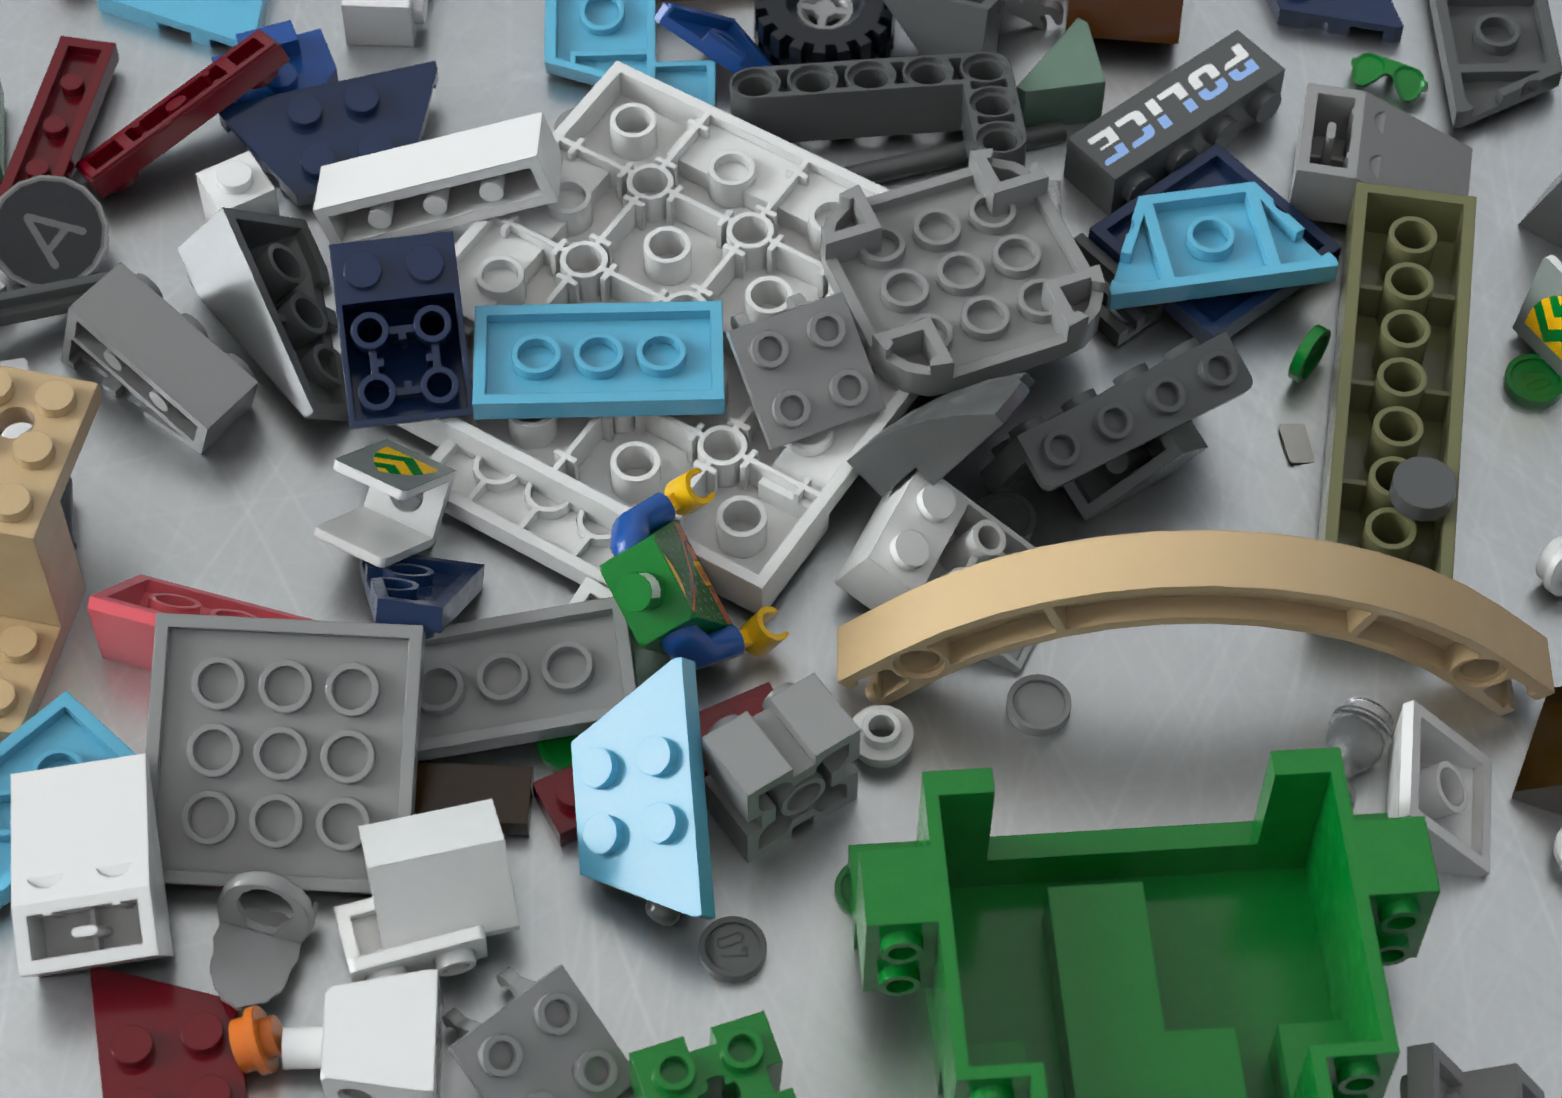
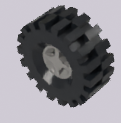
[754,0,895,66]

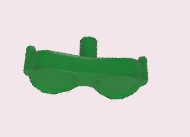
[1351,53,1429,103]

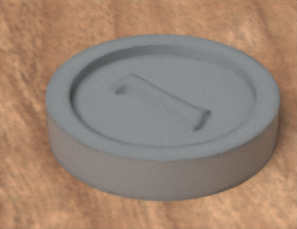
[1006,674,1072,736]

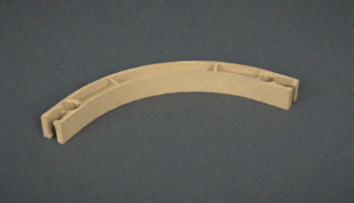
[837,530,1555,716]

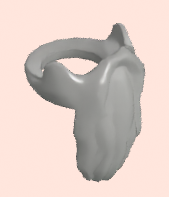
[209,871,319,1011]

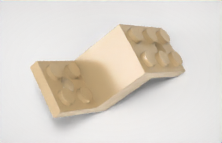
[0,365,102,742]

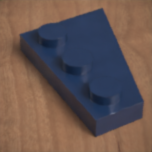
[359,555,485,639]

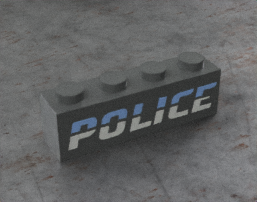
[1063,30,1285,216]

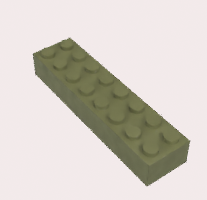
[1318,182,1477,579]

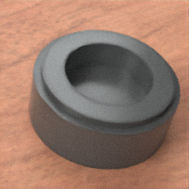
[1389,456,1457,522]

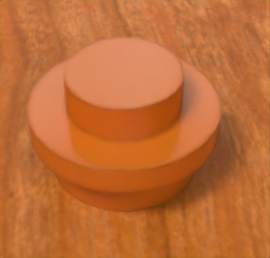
[228,1005,283,1076]

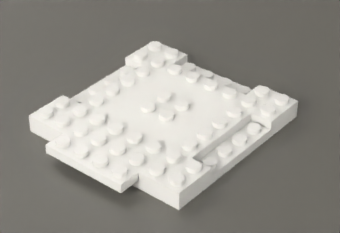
[397,61,918,614]

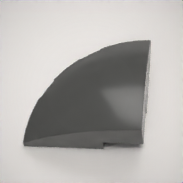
[847,372,1035,497]

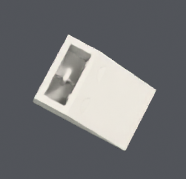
[834,467,1036,672]
[11,753,174,977]

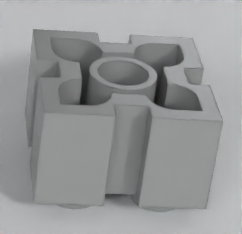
[702,673,861,863]

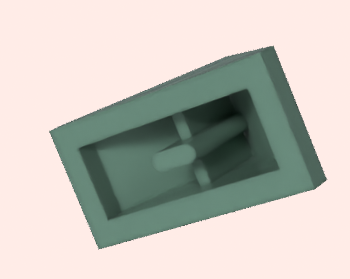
[1016,18,1106,127]

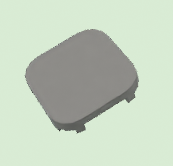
[821,148,1105,396]

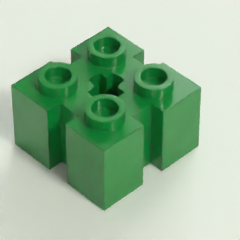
[629,1011,796,1098]

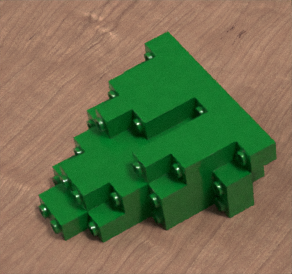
[847,747,1440,1098]

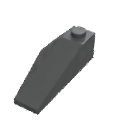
[177,207,349,422]

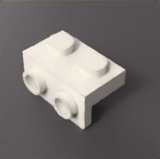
[333,897,488,982]

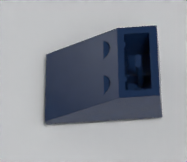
[329,231,474,430]

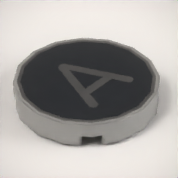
[0,175,110,288]

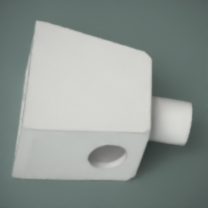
[282,969,443,1098]

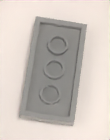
[418,596,638,762]

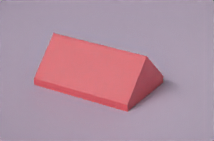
[87,574,313,671]

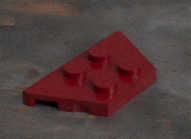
[90,967,249,1098]

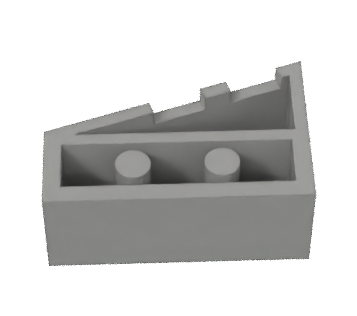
[61,262,258,455]

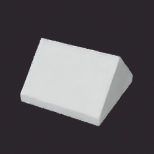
[1386,700,1492,877]
[358,799,520,950]

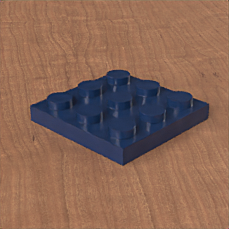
[1088,143,1342,343]

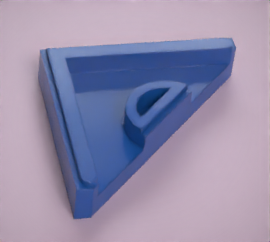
[654,2,774,74]

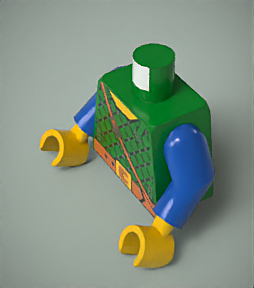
[600,468,789,670]

